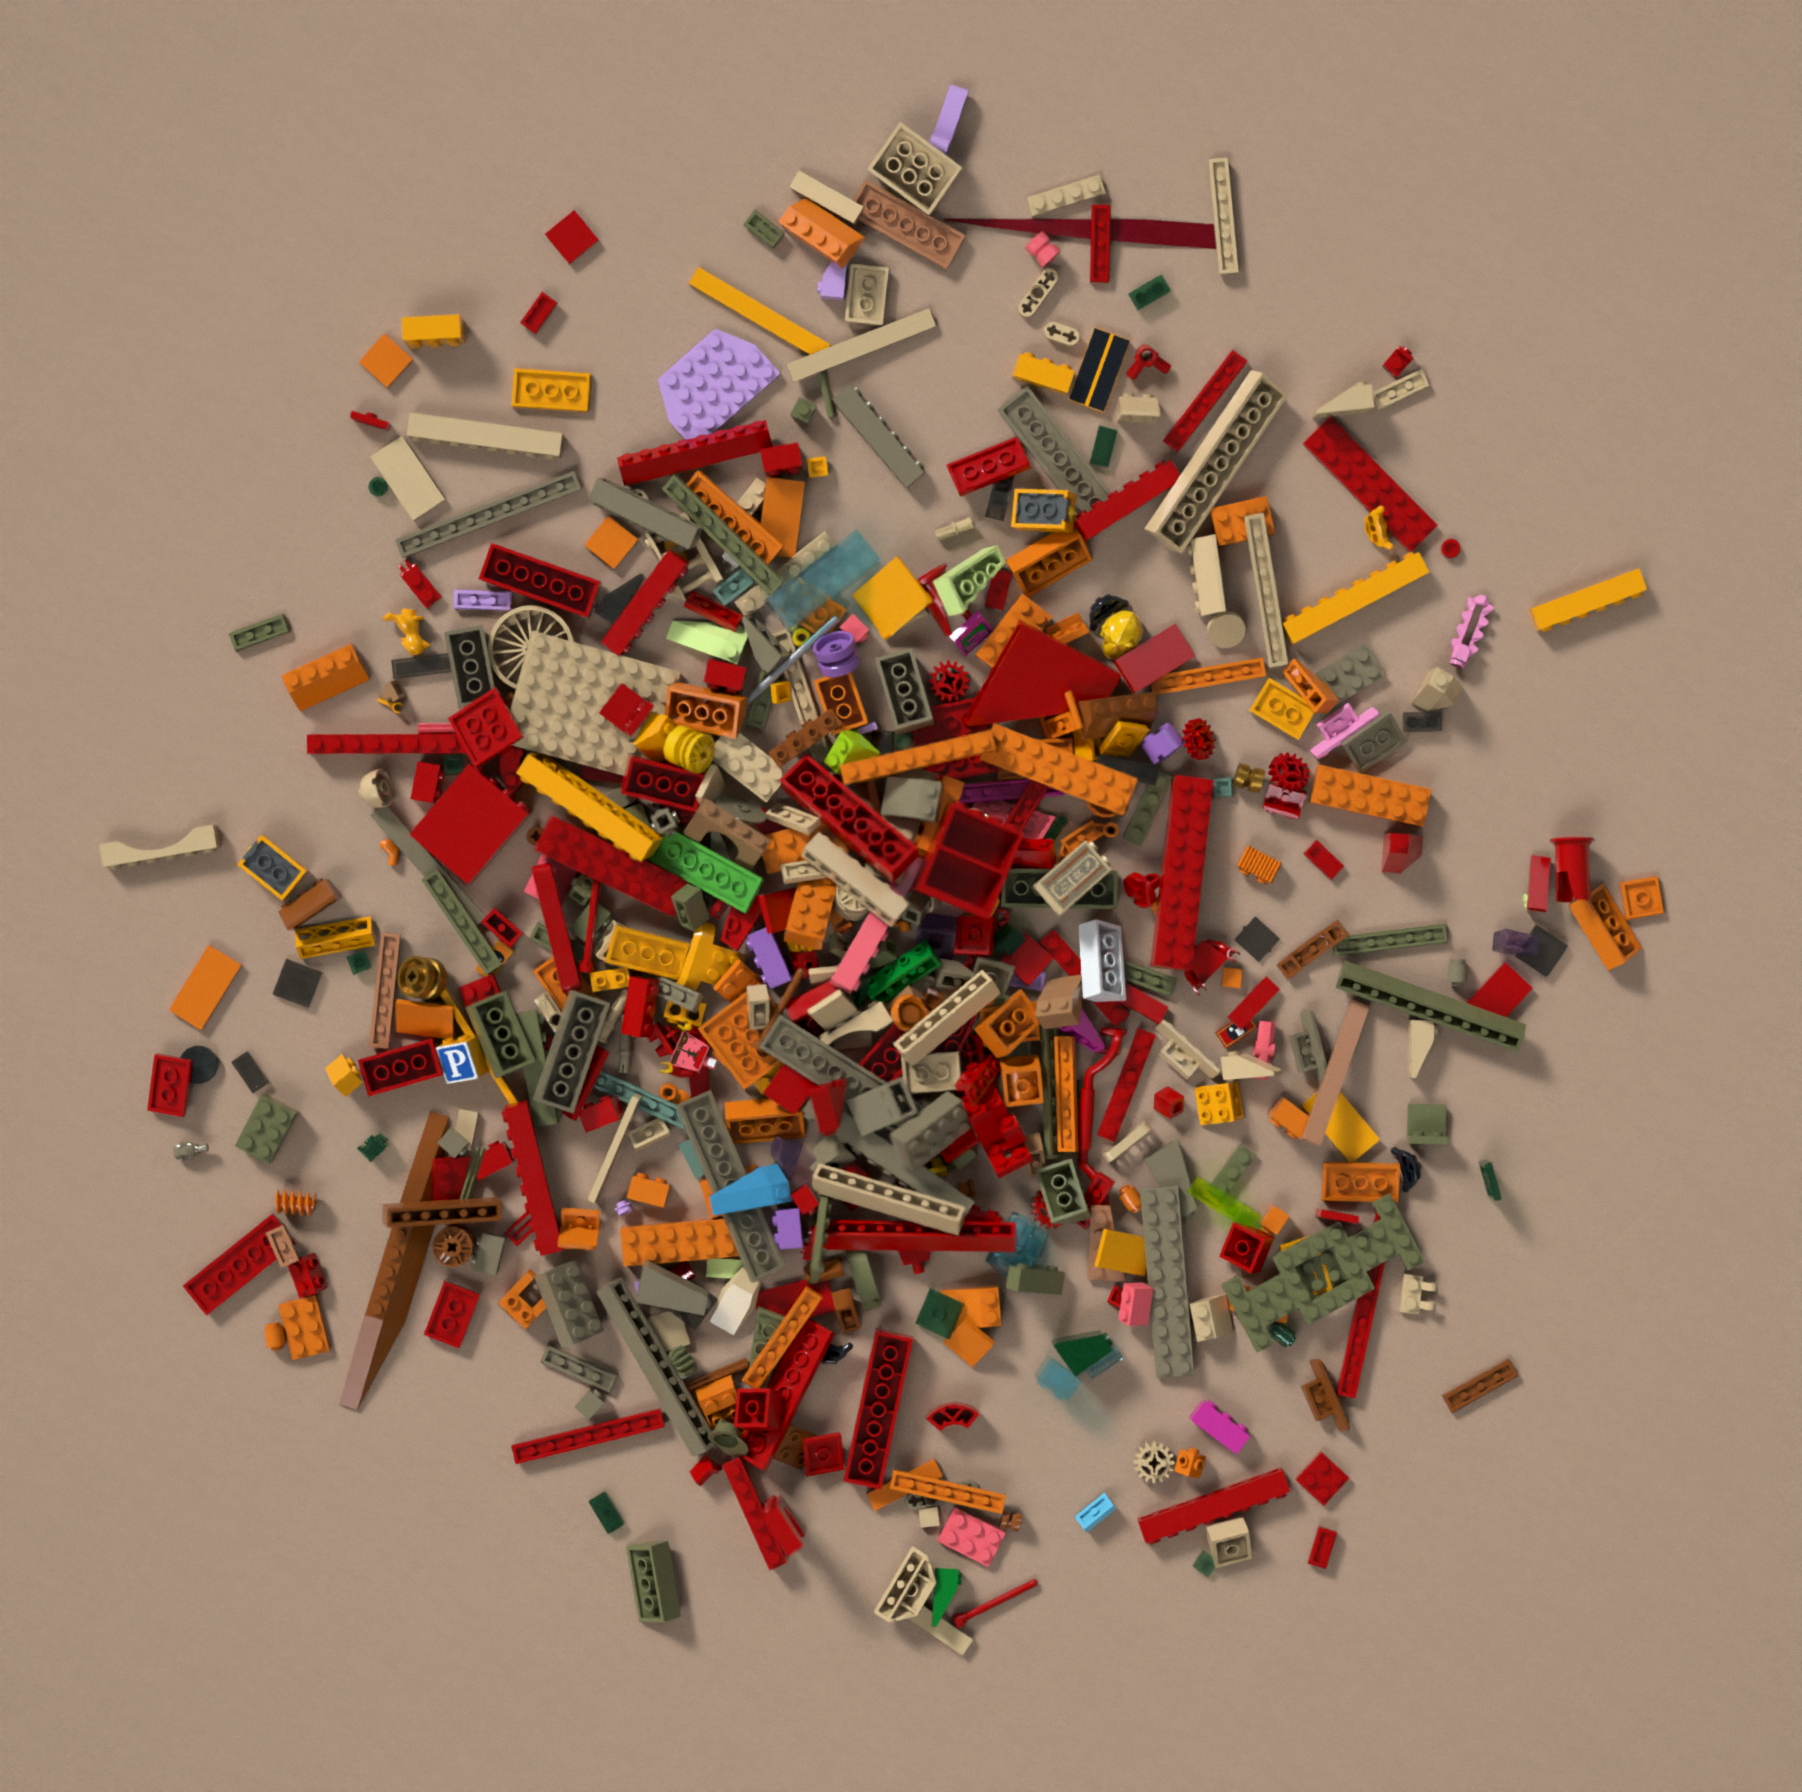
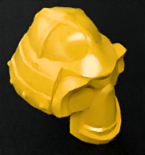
[1100,610,1144,659]

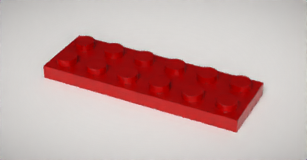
[183,1213,297,1316]

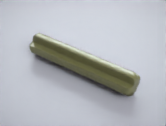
[460,1147,486,1199]

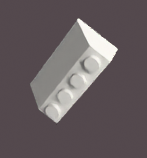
[1079,919,1126,1002]

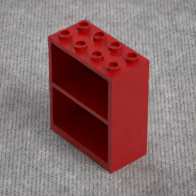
[409,764,531,885]
[912,801,1024,920]

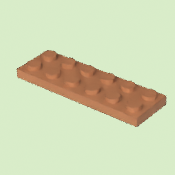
[853,179,966,270]

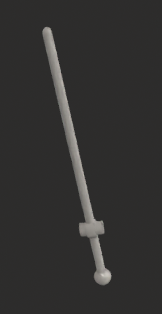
[668,616,839,765]

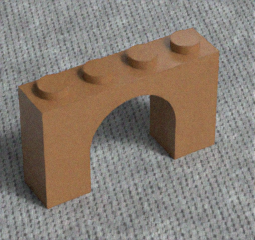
[683,798,771,871]

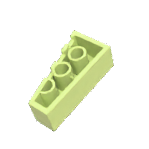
[933,545,1005,616]

